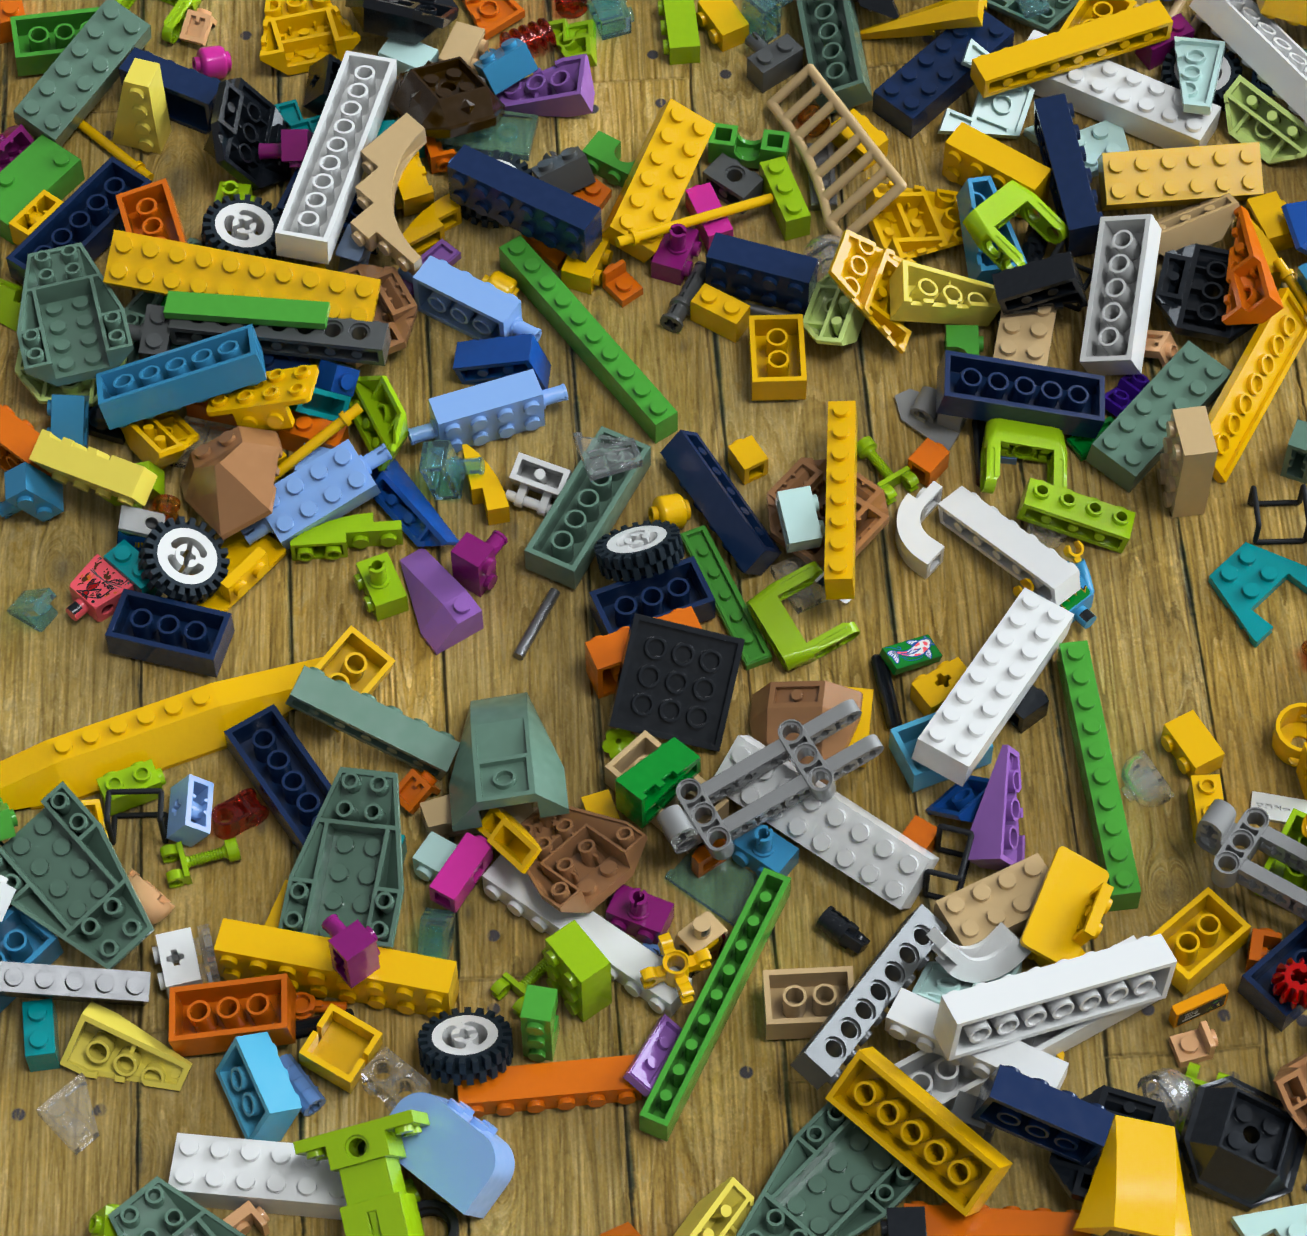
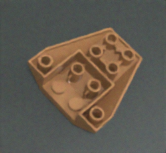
[749,681,863,785]
[520,806,648,913]

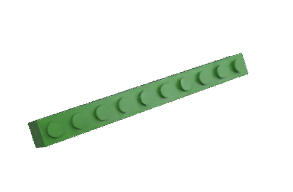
[499,235,678,444]
[1056,640,1141,912]
[639,867,791,1141]

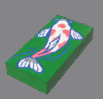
[880,634,943,675]

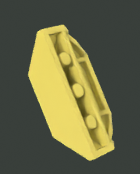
[673,1177,754,1236]

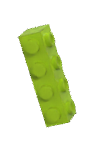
[1016,477,1136,554]

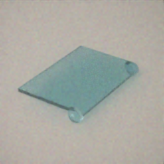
[665,842,759,927]

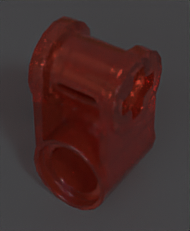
[212,788,269,840]

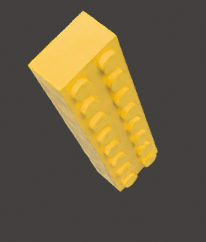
[214,918,460,1019]

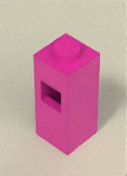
[685,182,733,251]
[429,832,493,913]

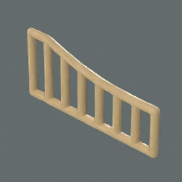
[767,64,907,243]

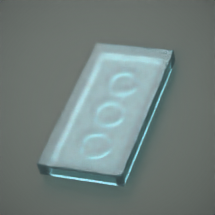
[435,111,539,161]

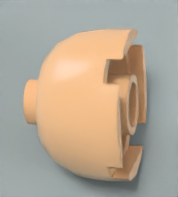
[127,868,176,925]

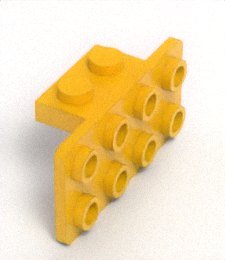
[206,365,319,431]
[186,531,287,612]
[1020,846,1114,964]

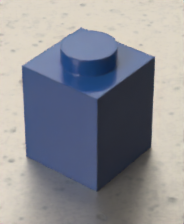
[315,359,360,397]

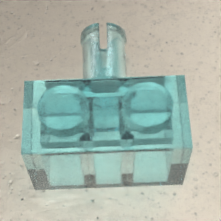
[586,0,635,41]
[741,0,793,43]
[419,439,485,500]

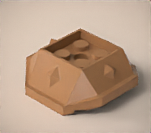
[341,264,418,368]
[766,457,889,567]

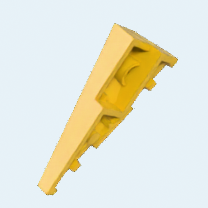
[860,0,987,40]

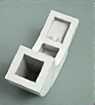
[895,481,945,579]
[926,922,1032,983]

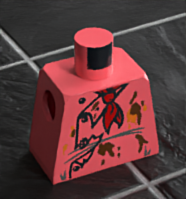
[65,554,135,622]

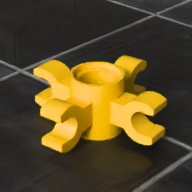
[640,932,712,1005]

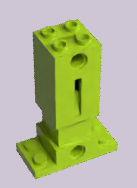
[293,1109,430,1236]

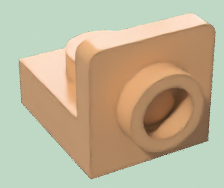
[179,8,217,47]
[1144,330,1178,367]
[1168,1020,1218,1068]
[223,1200,270,1236]

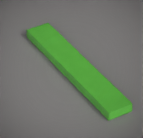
[163,291,330,330]
[680,525,772,671]

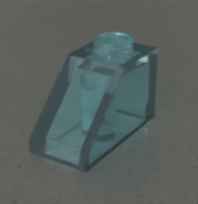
[417,908,455,960]

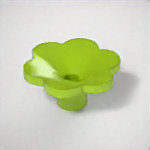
[602,728,637,759]

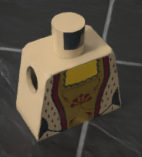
[674,911,729,978]

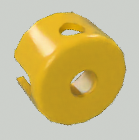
[1272,702,1307,767]

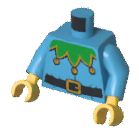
[1013,541,1097,629]

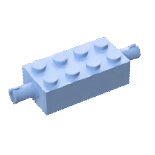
[398,255,542,342]
[408,369,569,456]
[241,439,393,551]

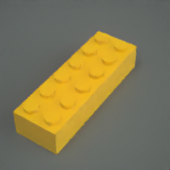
[602,99,715,263]
[1097,142,1264,211]
[825,1046,1013,1217]

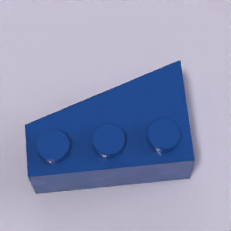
[453,334,551,390]

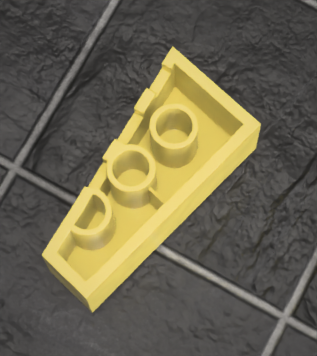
[112,58,172,154]
[889,260,1001,326]
[29,429,158,507]

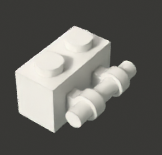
[506,452,572,517]

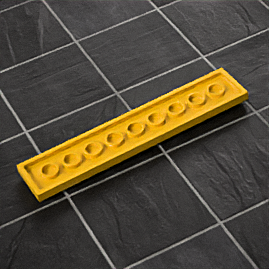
[103,229,381,322]

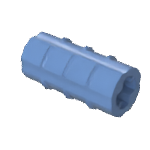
[279,1054,326,1116]

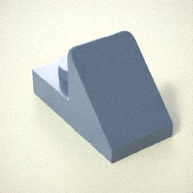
[335,223,370,272]

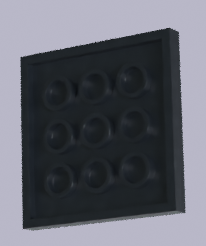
[607,613,745,752]

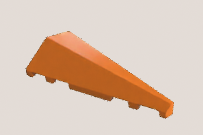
[1221,205,1284,325]

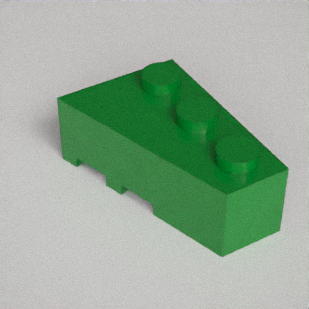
[615,737,701,829]

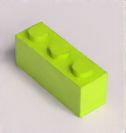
[657,0,700,65]
[759,156,811,241]

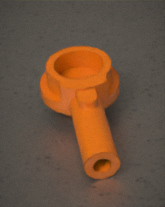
[296,992,347,1020]

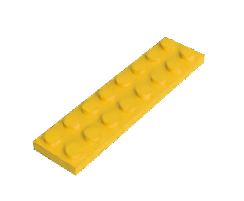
[1208,287,1307,483]

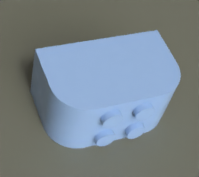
[390,1092,515,1218]

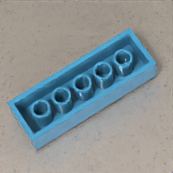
[96,324,267,430]

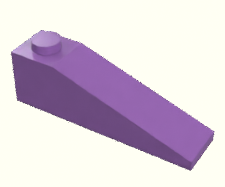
[496,54,595,117]
[400,547,483,655]
[968,745,1025,871]

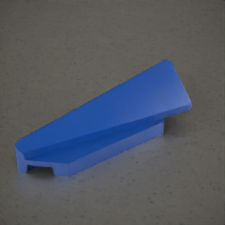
[370,458,459,547]

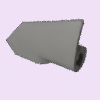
[894,386,967,451]

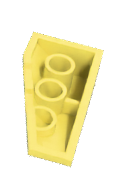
[60,1001,193,1091]

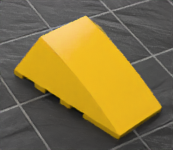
[259,0,361,76]
[866,177,963,259]
[828,230,916,354]
[1073,1115,1192,1236]

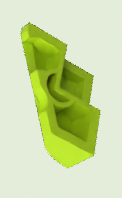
[543,18,597,67]

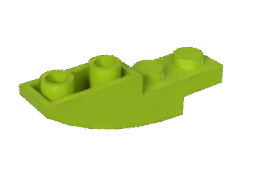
[290,513,403,562]

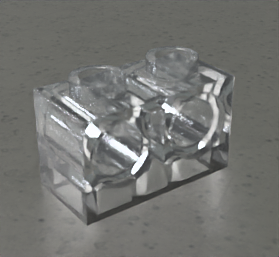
[361,1046,432,1112]

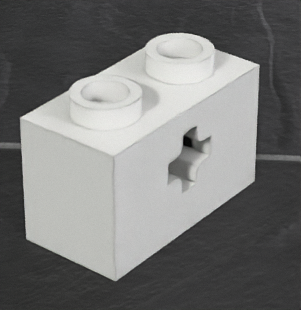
[152,927,203,998]

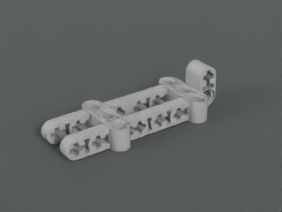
[657,699,884,860]
[1195,799,1307,921]

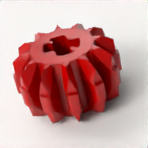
[1271,957,1307,1010]

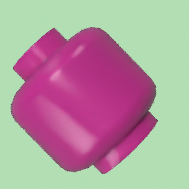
[192,45,232,79]

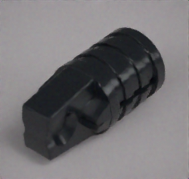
[1022,224,1048,263]
[816,906,870,954]

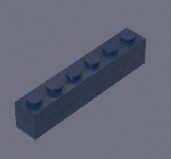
[660,430,782,575]

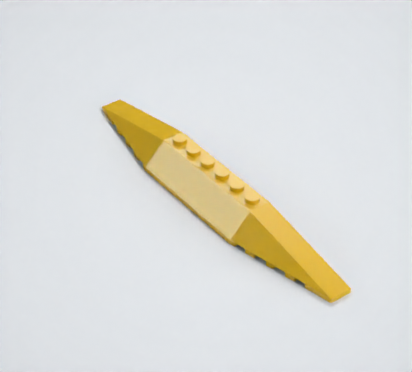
[0,657,323,810]

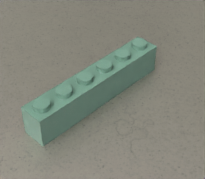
[285,665,460,781]

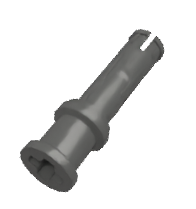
[660,261,706,333]

